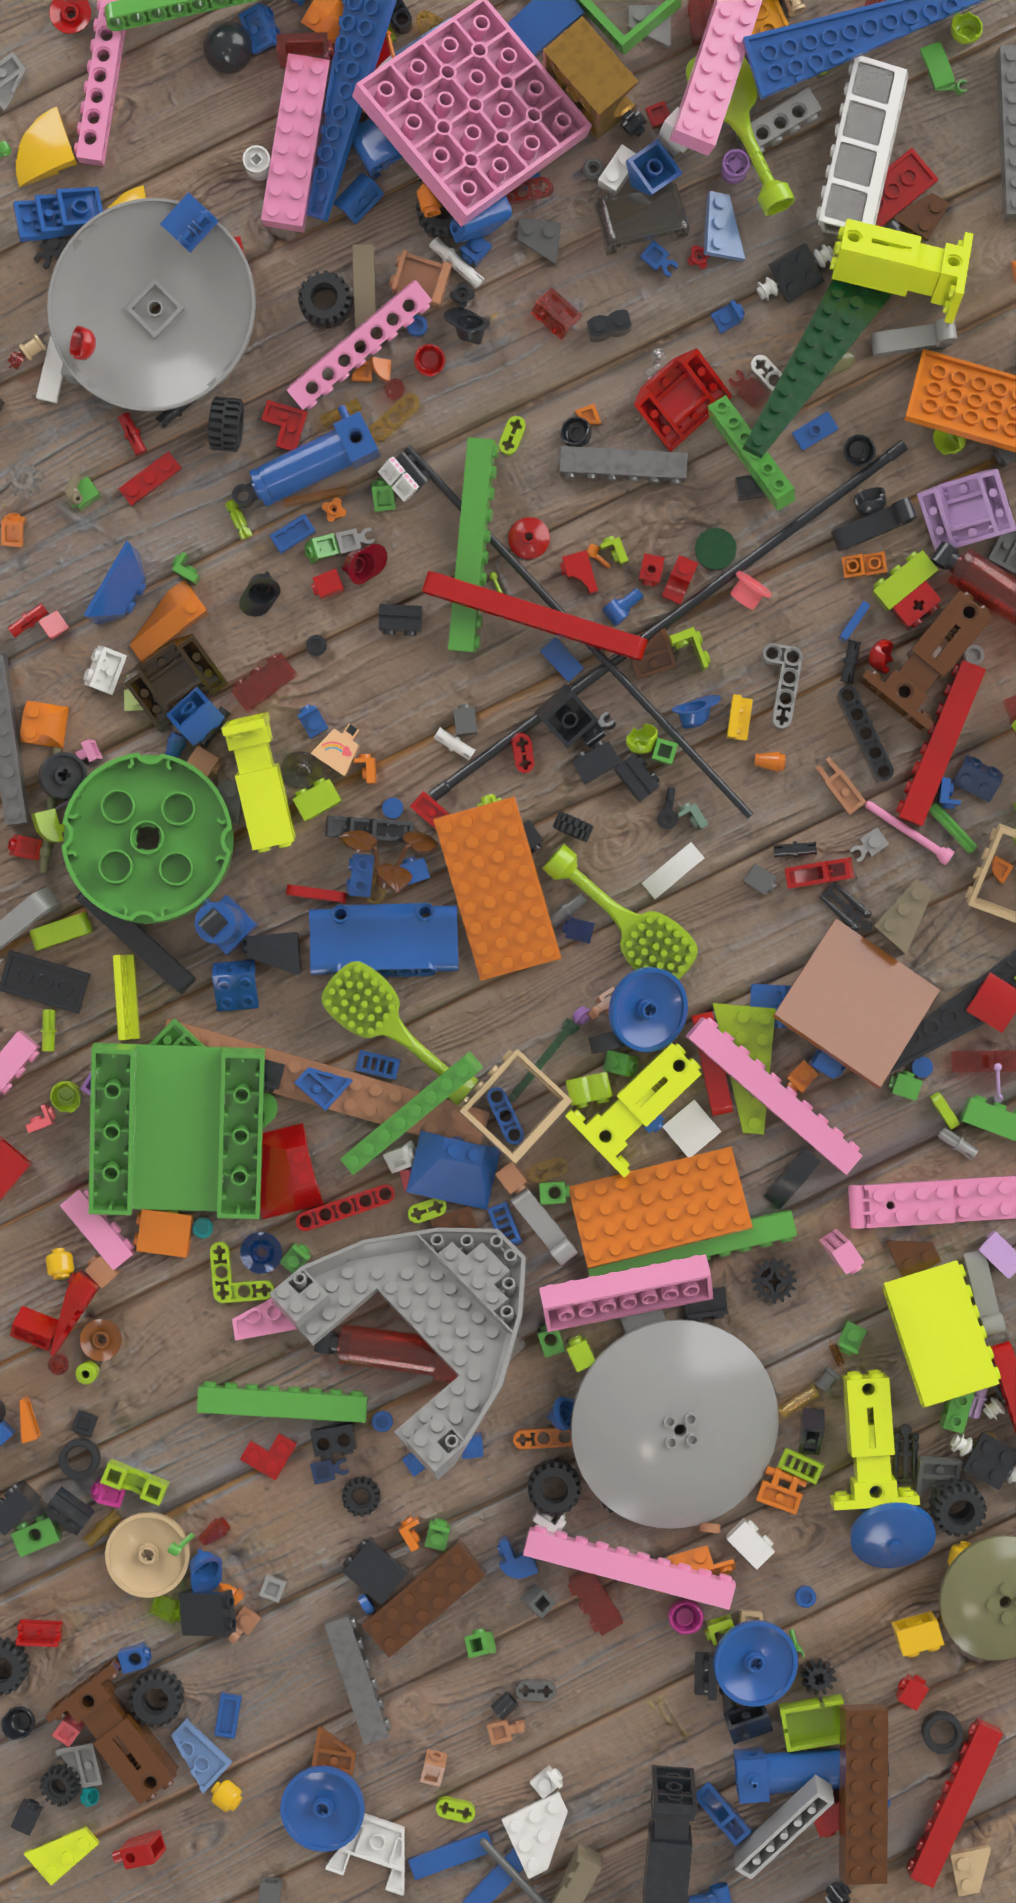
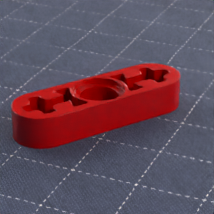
[285,884,347,903]

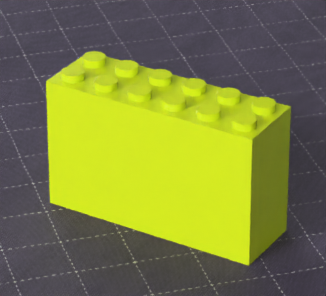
[882,1260,1001,1409]

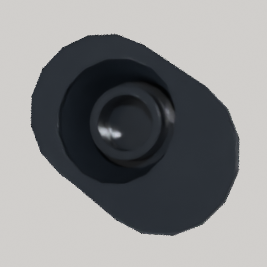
[444,308,490,345]
[239,571,281,617]

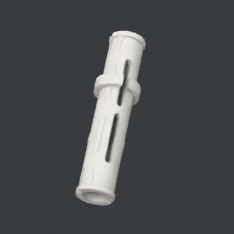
[429,236,485,289]

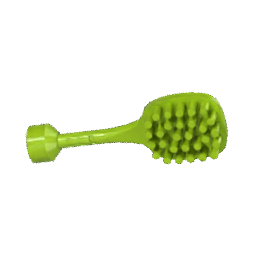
[686,56,795,216]
[542,844,698,980]
[322,961,478,1105]

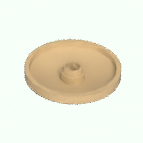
[105,1512,190,1598]

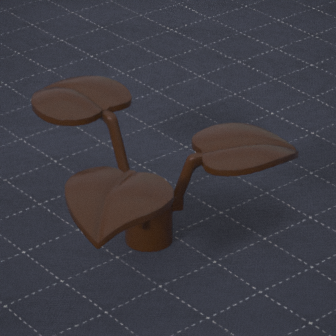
[338,830,438,894]

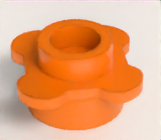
[322,497,346,522]

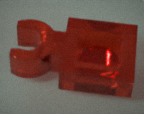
[728,369,767,407]

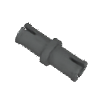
[550,892,588,928]

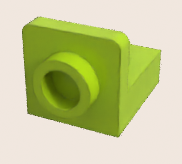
[599,536,629,566]
[704,1614,734,1646]

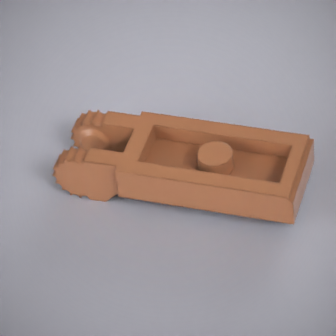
[815,757,866,815]

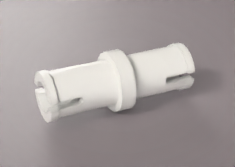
[433,727,476,761]

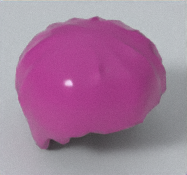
[668,1598,704,1635]

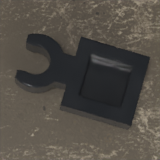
[34,237,69,270]
[581,712,616,748]

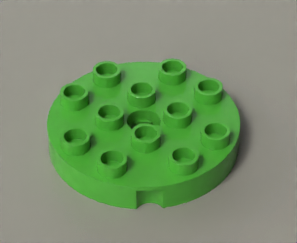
[61,753,234,924]

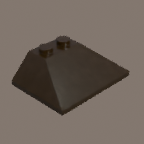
[124,634,229,731]

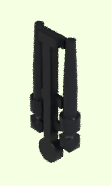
[819,881,872,932]
[893,1424,919,1484]

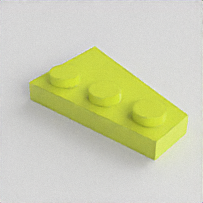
[24,1826,100,1885]

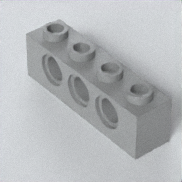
[735,87,822,158]

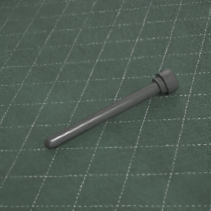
[479,1838,552,1903]

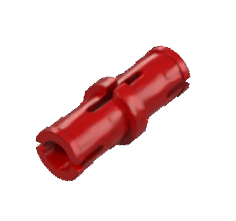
[117,412,148,456]
[7,602,49,638]

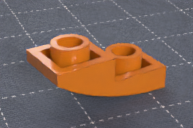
[841,551,888,578]

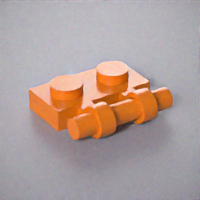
[756,1466,807,1515]

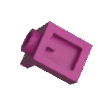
[91,1477,126,1508]

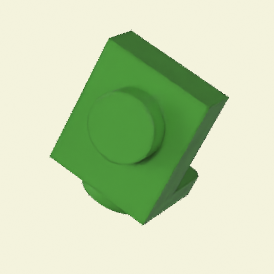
[603,1050,639,1077]

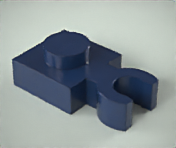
[310,1458,349,1485]

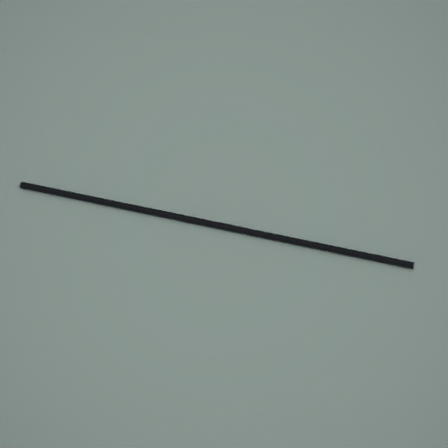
[404,446,754,819]

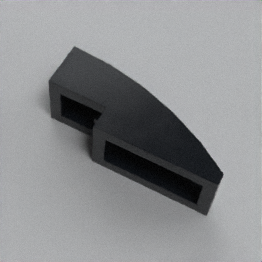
[763,1147,821,1209]

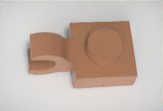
[587,987,615,1020]
[227,1605,261,1644]
[486,1718,526,1746]

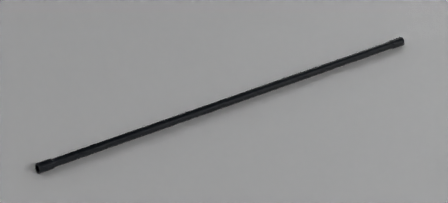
[429,440,908,801]

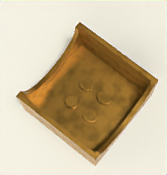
[543,16,638,140]

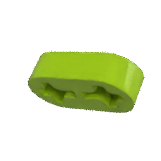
[499,416,526,456]
[929,1091,960,1130]
[408,1198,447,1223]
[436,1796,475,1823]

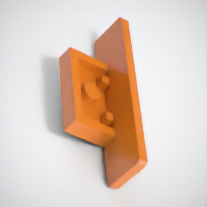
[655,1545,736,1593]

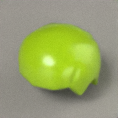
[951,11,983,44]
[933,430,966,455]
[626,724,658,754]
[50,1081,82,1113]

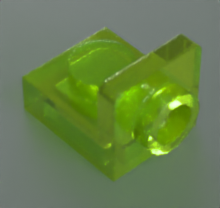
[149,1594,181,1623]

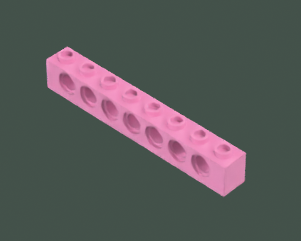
[74,0,126,167]
[285,280,432,410]

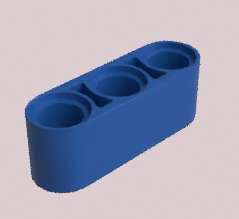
[487,1086,524,1145]

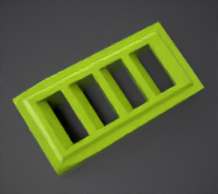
[777,1448,825,1485]

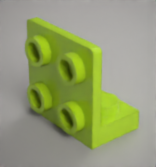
[669,627,711,672]

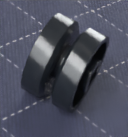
[37,752,87,800]

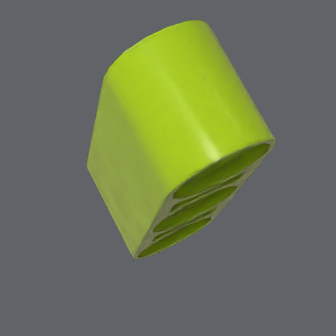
[29,912,93,951]

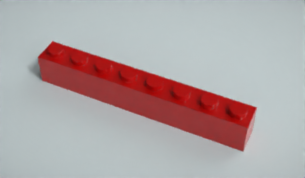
[895,660,986,827]
[906,1718,1003,1888]

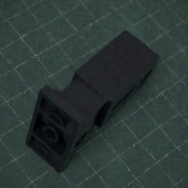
[643,1765,697,1903]

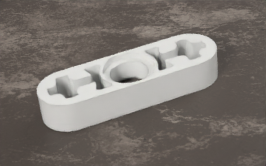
[750,355,782,393]

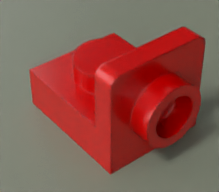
[7,835,43,861]

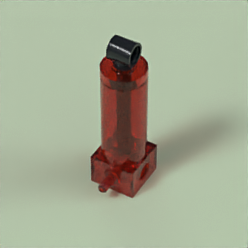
[930,541,1016,626]
[314,1324,458,1383]

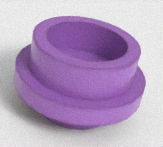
[572,1006,591,1025]

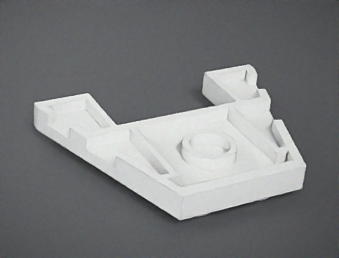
[325,1813,405,1896]

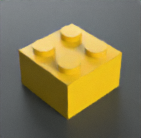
[891,1611,944,1658]

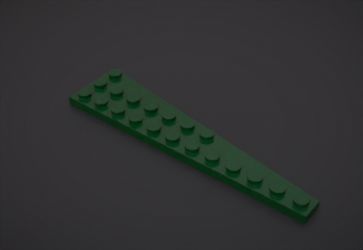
[742,279,893,459]

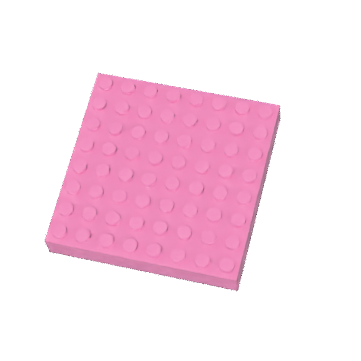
[352,0,592,227]

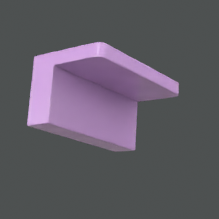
[978,1231,1016,1278]

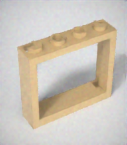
[965,823,1016,923]
[457,1049,572,1163]

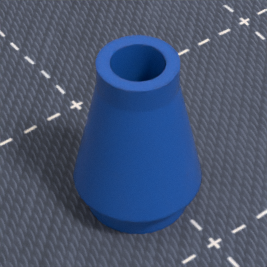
[165,731,188,758]

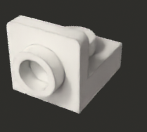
[383,1140,416,1173]
[533,1510,566,1533]
[530,1765,563,1799]

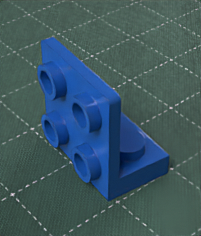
[212,959,259,1012]

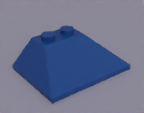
[84,541,147,625]
[406,1130,501,1210]

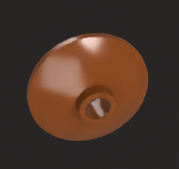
[80,1319,122,1361]

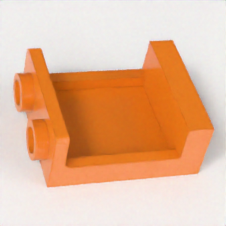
[134,1209,194,1258]

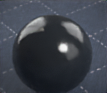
[203,21,253,74]

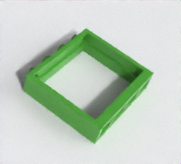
[576,0,682,55]

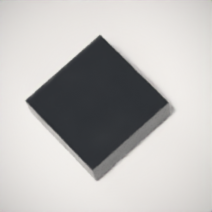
[71,1409,99,1437]

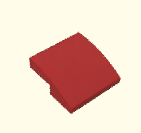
[966,972,1016,1033]

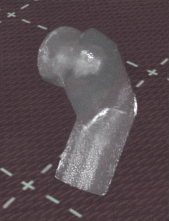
[644,348,666,379]

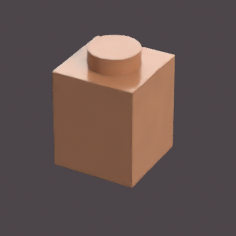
[187,745,221,778]
[495,1161,527,1194]
[85,1255,120,1289]

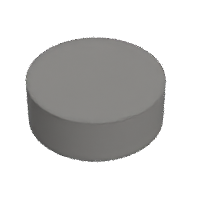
[963,645,985,665]

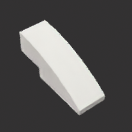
[641,842,704,899]

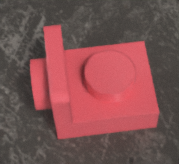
[25,1104,56,1133]
[52,1712,85,1747]

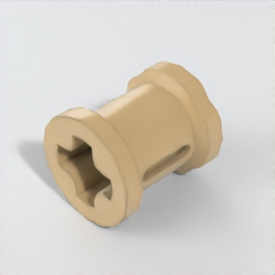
[782,0,806,17]
[19,334,47,361]

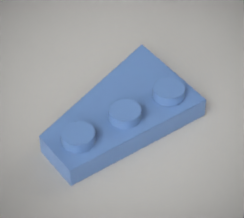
[704,191,745,262]
[171,1718,232,1794]

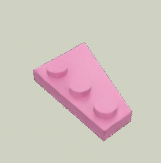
[232,1298,298,1341]

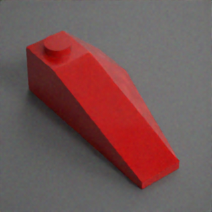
[50,1270,100,1356]

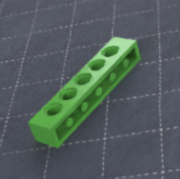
[708,395,795,511]

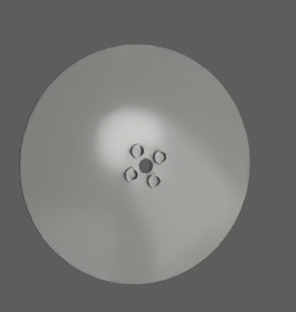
[47,198,256,412]
[571,1319,779,1529]

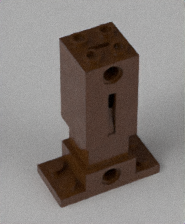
[858,591,993,733]
[45,1655,179,1805]

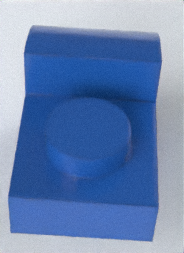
[497,1535,539,1579]

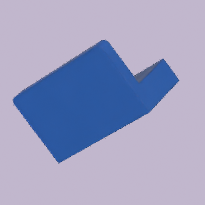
[333,173,384,224]

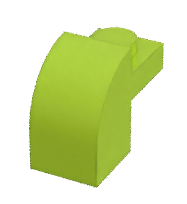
[31,808,65,843]

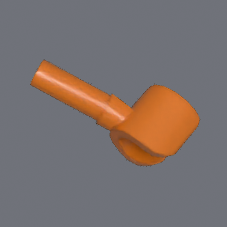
[587,544,611,569]

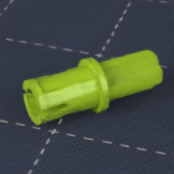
[40,1009,57,1051]

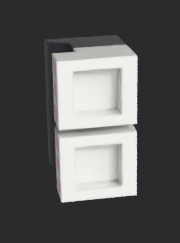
[378,452,429,502]

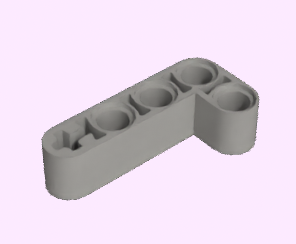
[870,318,957,357]
[761,643,803,730]
[0,887,61,950]
[510,1187,578,1266]
[962,1250,1006,1336]

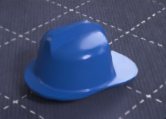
[672,695,721,729]
[547,1397,575,1431]
[189,1549,222,1592]

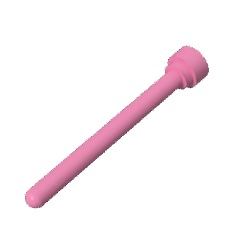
[865,801,955,865]

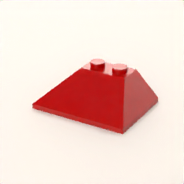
[633,348,733,452]
[260,1123,324,1220]

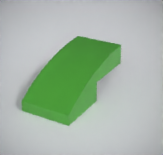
[920,41,955,91]

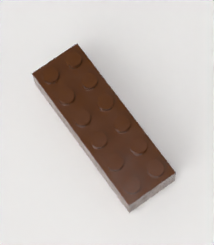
[362,1539,486,1658]

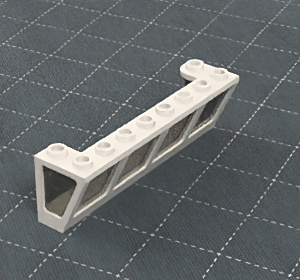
[816,56,908,236]

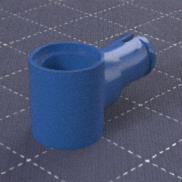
[602,588,644,626]
[689,1882,732,1903]

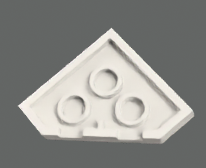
[501,1791,568,1879]

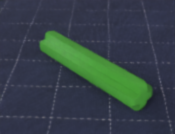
[929,802,977,853]

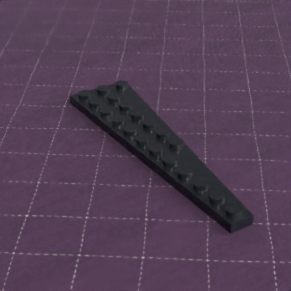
[890,950,1016,1073]

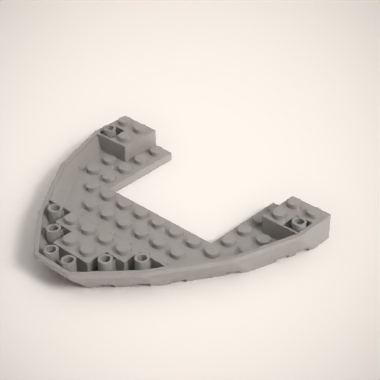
[269,1228,526,1480]

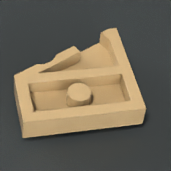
[949,1845,991,1896]

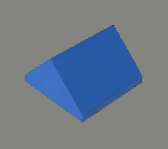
[626,139,683,196]

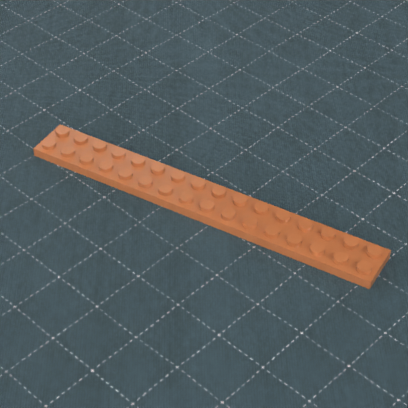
[165,1018,490,1145]

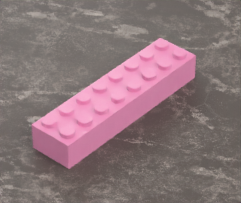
[669,0,762,156]
[261,53,331,233]
[539,1254,713,1332]

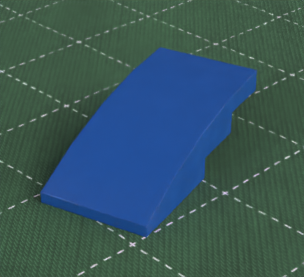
[507,0,585,57]
[13,187,103,242]

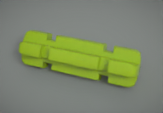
[225,500,252,540]

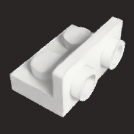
[84,646,127,695]

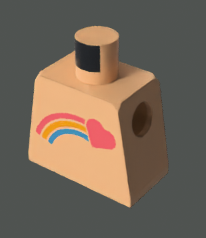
[311,724,360,777]

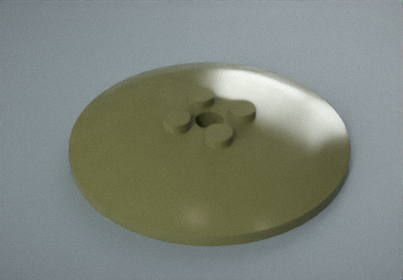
[939,1535,1016,1660]

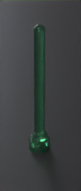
[509,1017,580,1102]

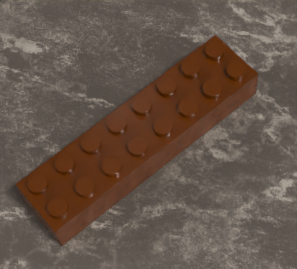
[839,1704,888,1885]

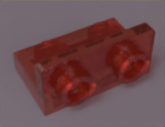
[531,287,583,340]

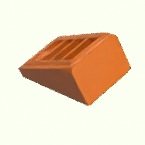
[20,1396,41,1444]

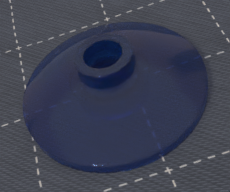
[240,1232,282,1274]

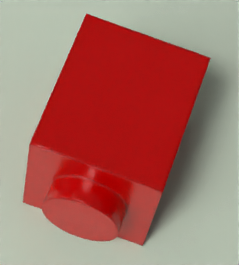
[311,569,345,600]

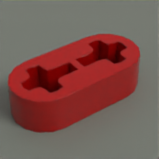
[511,732,534,773]

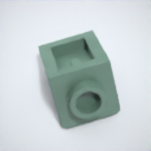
[677,802,709,830]

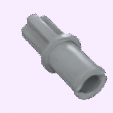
[938,1127,978,1160]

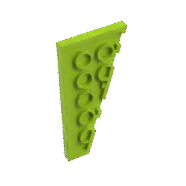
[712,1003,776,1135]

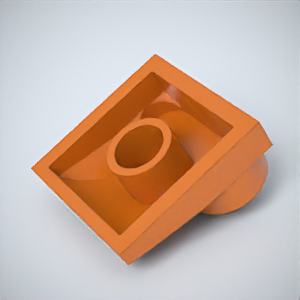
[20,701,69,749]

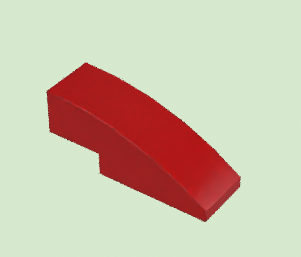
[784,857,855,889]

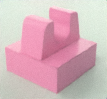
[76,739,103,762]

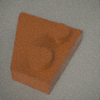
[311,1726,357,1775]

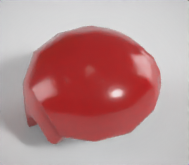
[69,326,96,360]
[413,344,445,377]
[869,639,893,674]

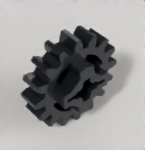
[751,1257,797,1304]

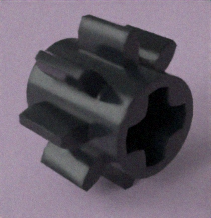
[621,109,647,137]
[825,1881,852,1903]

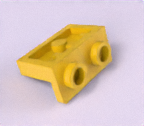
[726,694,753,741]

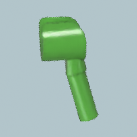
[937,79,968,95]
[0,141,11,158]
[167,1532,195,1556]
[789,1629,804,1659]

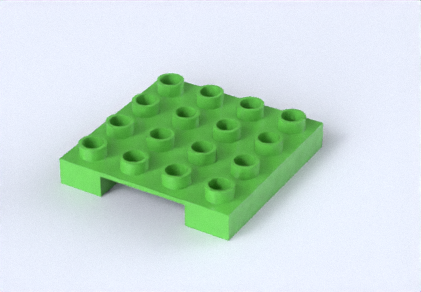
[89,1043,265,1219]

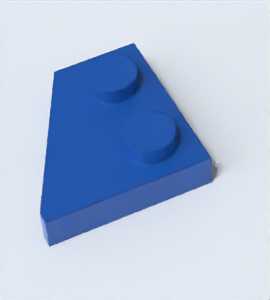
[294,1067,353,1111]

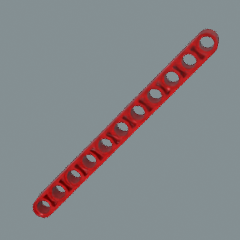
[421,571,648,661]

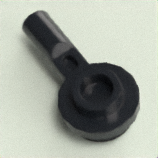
[657,787,678,829]

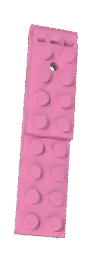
[848,1175,1016,1228]

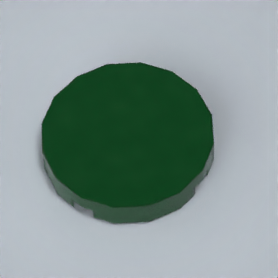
[694,528,737,570]

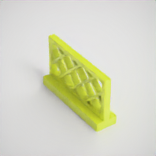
[113,955,140,1040]

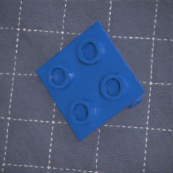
[160,192,219,253]
[750,984,792,1028]

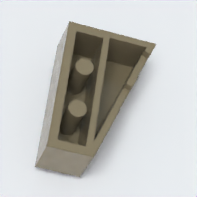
[872,879,933,954]
[551,1843,603,1903]

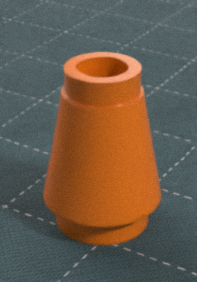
[755,751,786,772]

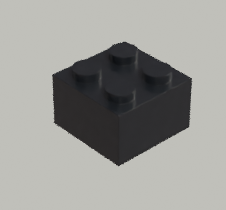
[534,684,598,748]
[0,1481,42,1536]

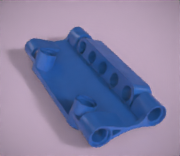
[309,903,459,977]

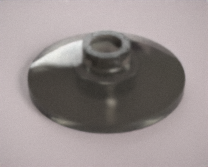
[281,751,323,789]

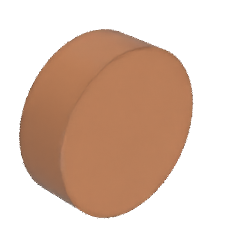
[699,1522,721,1533]

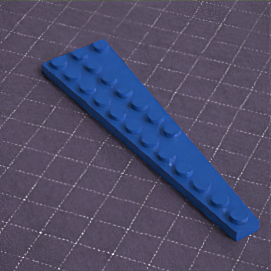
[307,0,396,222]
[742,0,986,100]

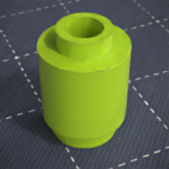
[75,1361,100,1384]

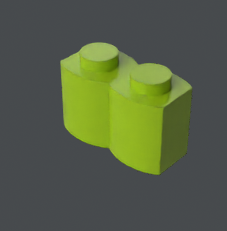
[566,1071,612,1109]

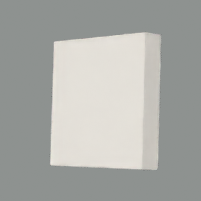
[663,1100,721,1157]

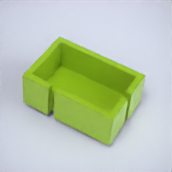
[778,1693,844,1752]

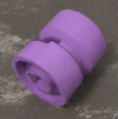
[721,149,750,184]

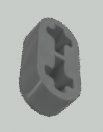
[516,1679,556,1701]

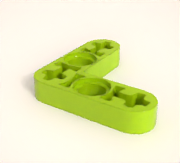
[210,1241,275,1303]

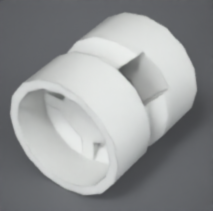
[243,145,271,181]

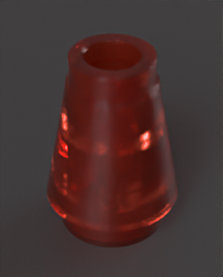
[48,1353,69,1375]
[199,1517,231,1546]

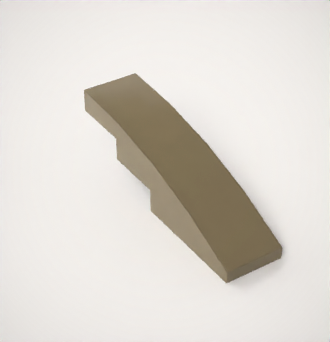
[353,244,377,333]

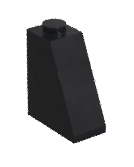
[243,932,302,974]

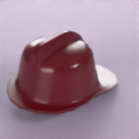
[341,543,388,585]

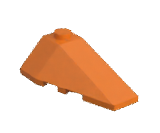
[301,0,344,44]
[129,579,209,661]

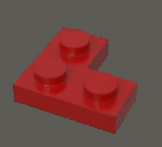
[261,400,308,451]
[239,1432,297,1481]

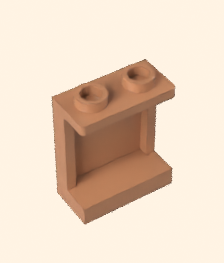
[389,249,453,309]

